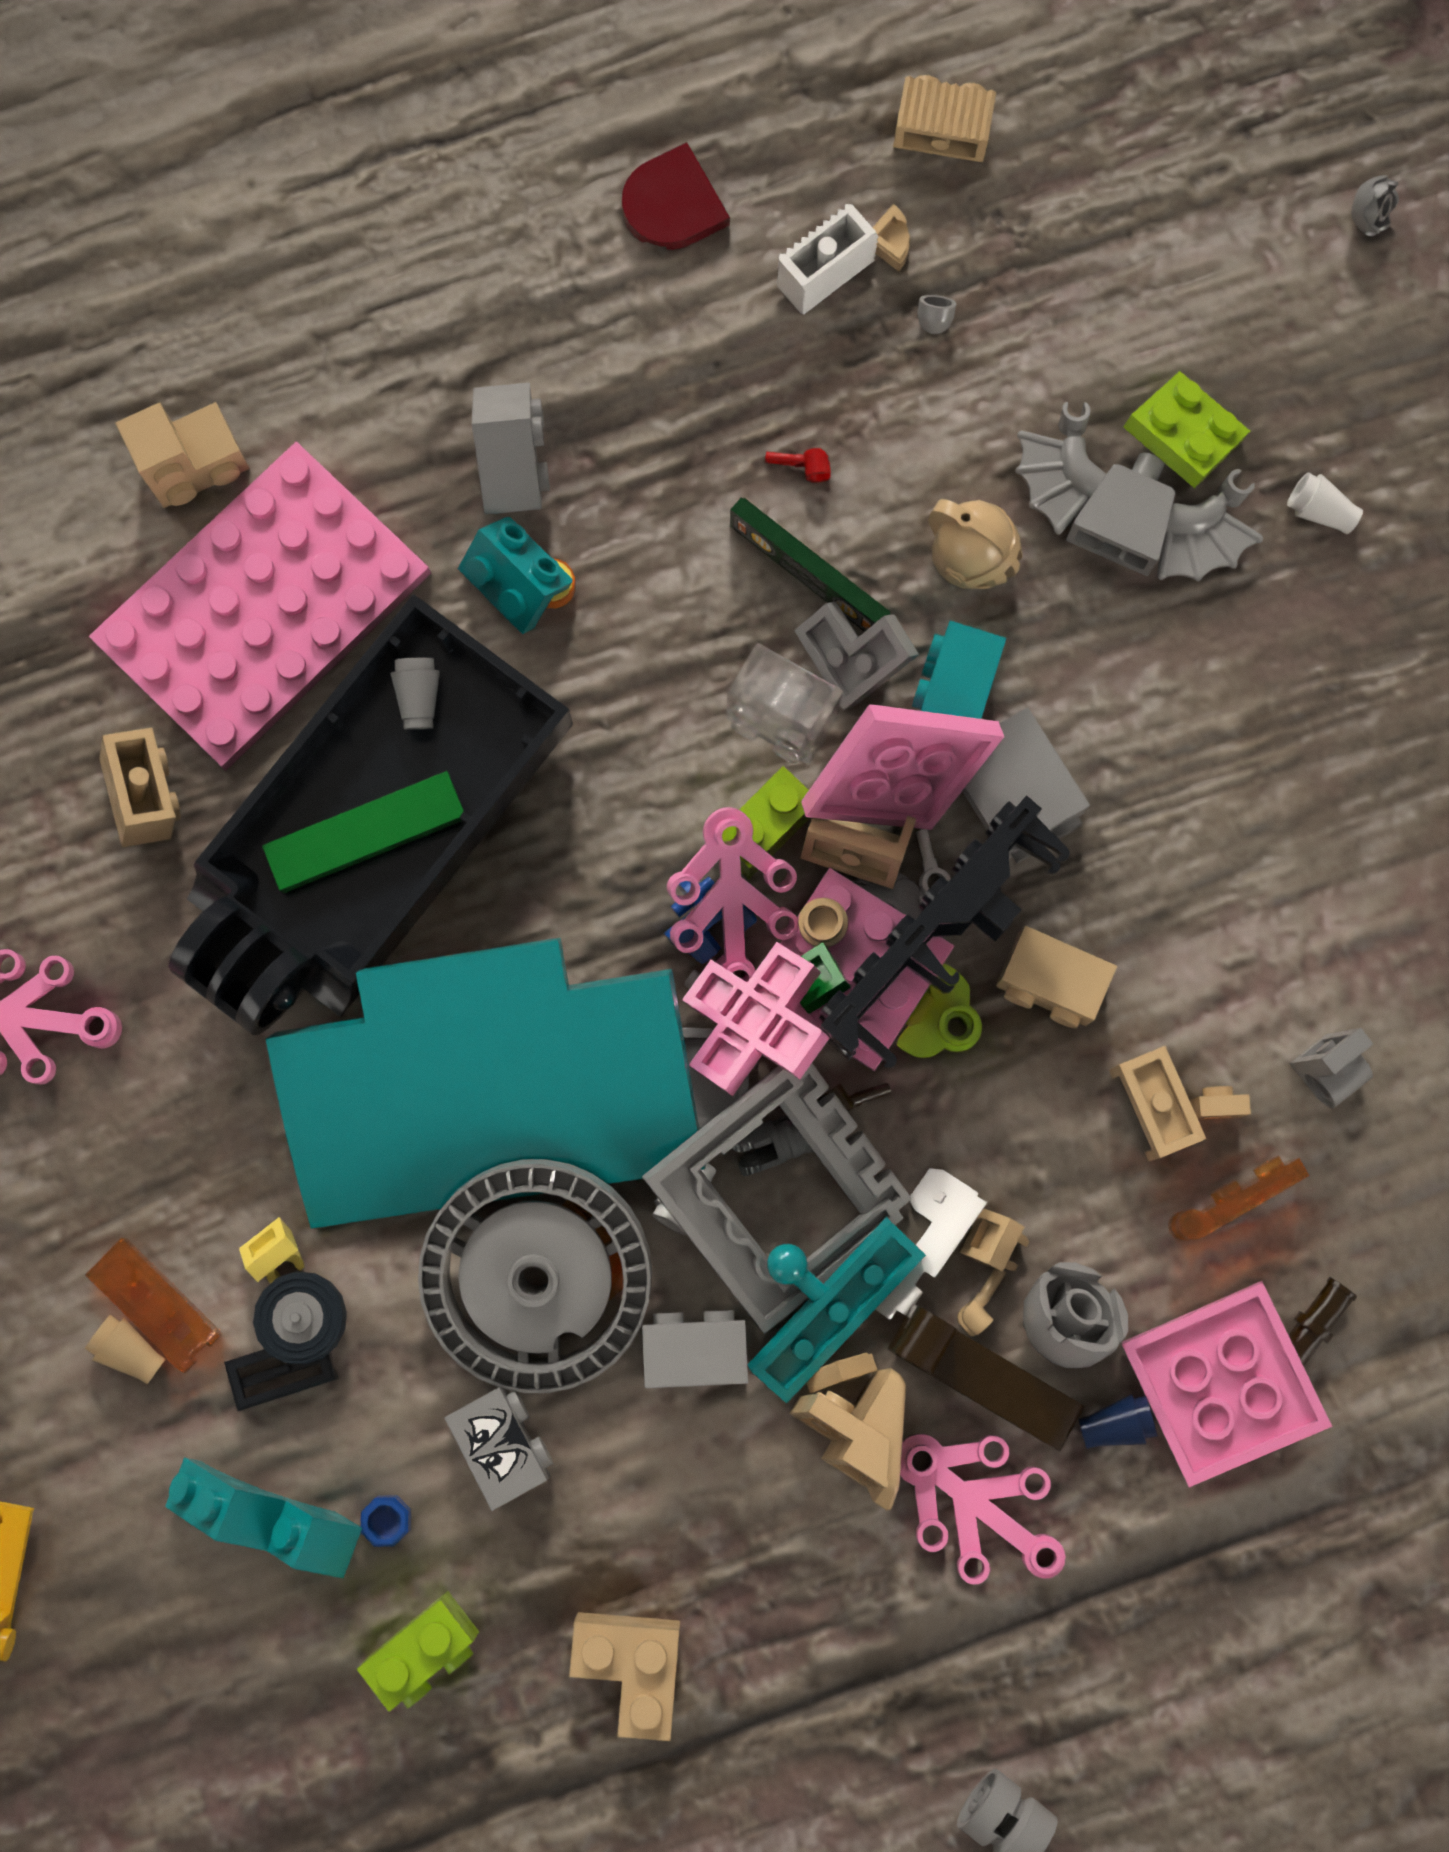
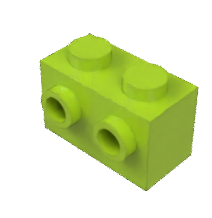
[357,1591,479,1712]

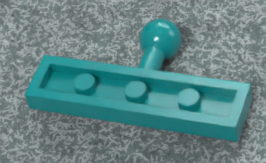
[747,1217,926,1404]

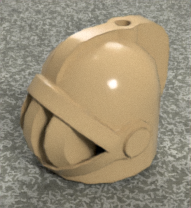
[928,499,1023,589]

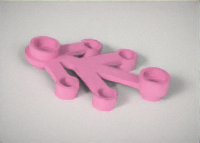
[667,807,799,982]
[0,949,122,1085]
[900,1434,1065,1585]

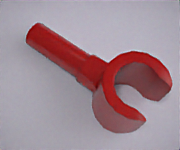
[765,448,831,483]

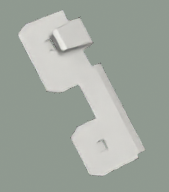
[875,1168,988,1320]

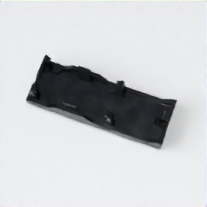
[819,795,1070,1069]

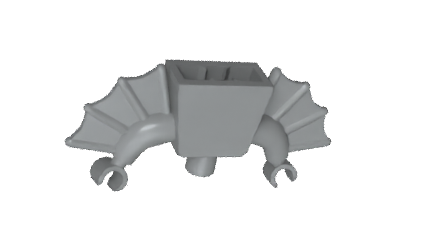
[1015,402,1263,581]

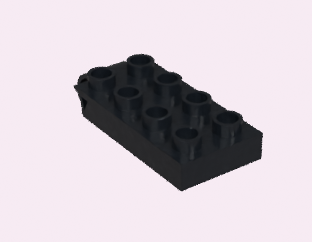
[168,594,573,1035]

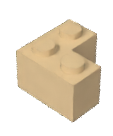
[115,402,250,508]
[569,1612,680,1741]

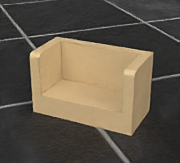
[800,815,917,889]
[1109,1046,1206,1161]

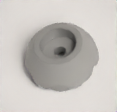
[1351,175,1399,236]

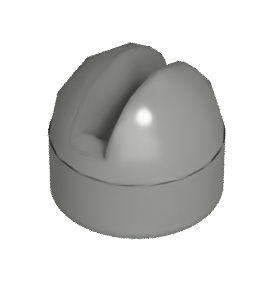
[917,295,956,334]

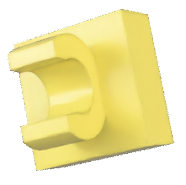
[239,1217,304,1283]

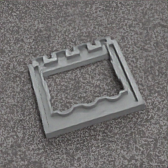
[642,1063,911,1334]

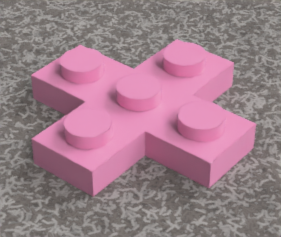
[682,942,829,1096]

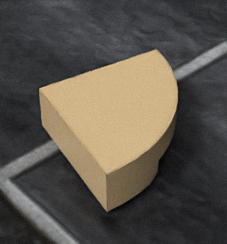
[873,204,910,272]
[806,1352,878,1394]

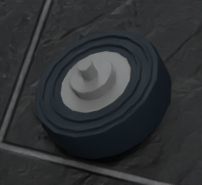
[253,1272,347,1364]

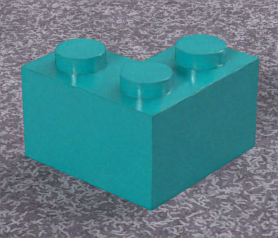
[911,621,1006,719]

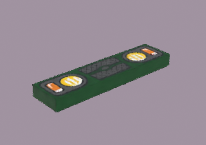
[730,497,891,632]

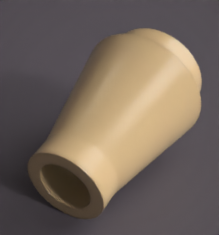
[85,1315,166,1385]

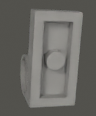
[1289,1028,1373,1109]

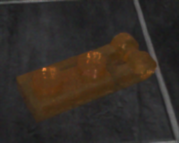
[1168,1156,1310,1241]
[85,1238,222,1373]

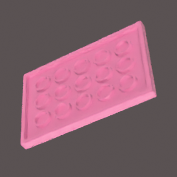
[89,441,431,771]

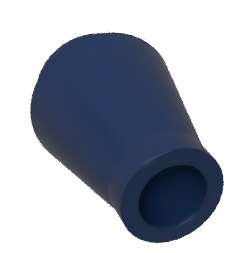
[1078,1394,1158,1449]

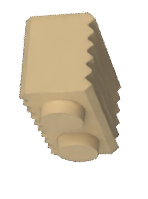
[893,75,996,162]

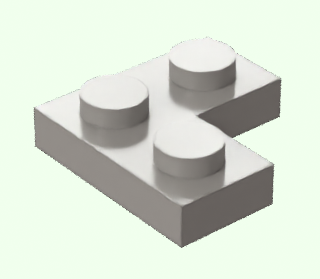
[794,602,919,710]

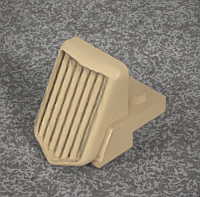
[789,1368,906,1510]

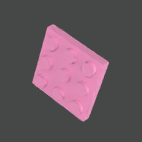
[801,704,1004,830]
[780,867,954,1072]
[1122,1281,1332,1487]

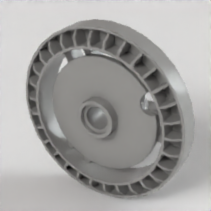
[418,1159,653,1393]

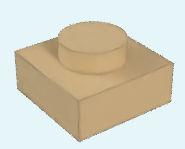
[1190,1086,1251,1120]

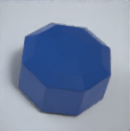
[361,1495,411,1547]

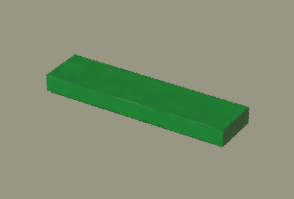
[262,771,464,894]

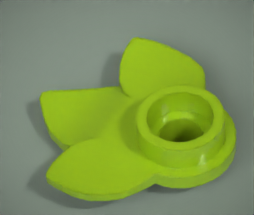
[897,963,982,1058]

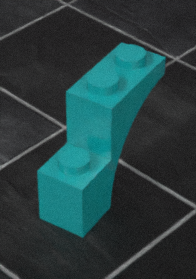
[165,1457,362,1578]

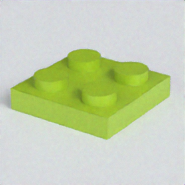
[1123,371,1250,488]

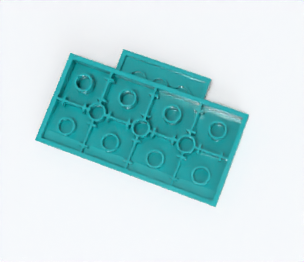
[265,938,706,1229]

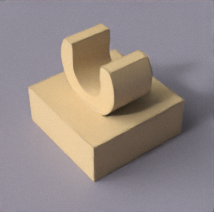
[960,1209,1029,1272]

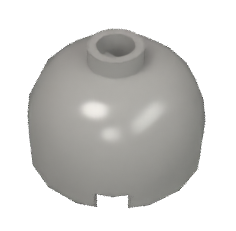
[1023,1262,1128,1368]

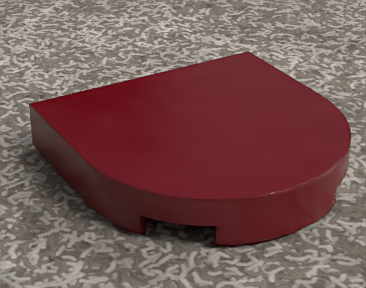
[622,142,730,250]

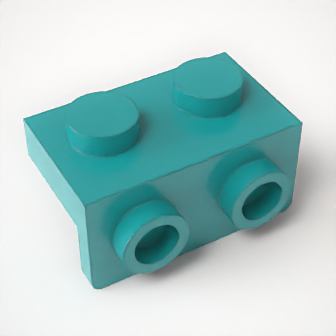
[457,517,573,634]

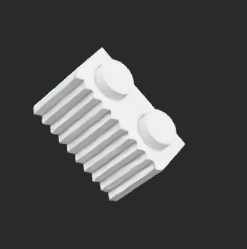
[777,204,879,314]

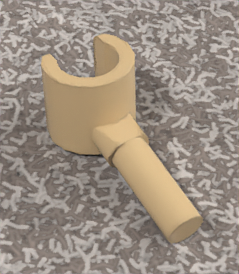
[957,1269,1006,1337]

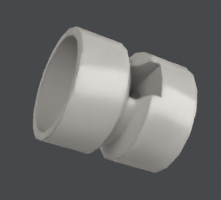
[957,1769,1058,1852]

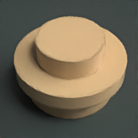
[798,898,848,947]

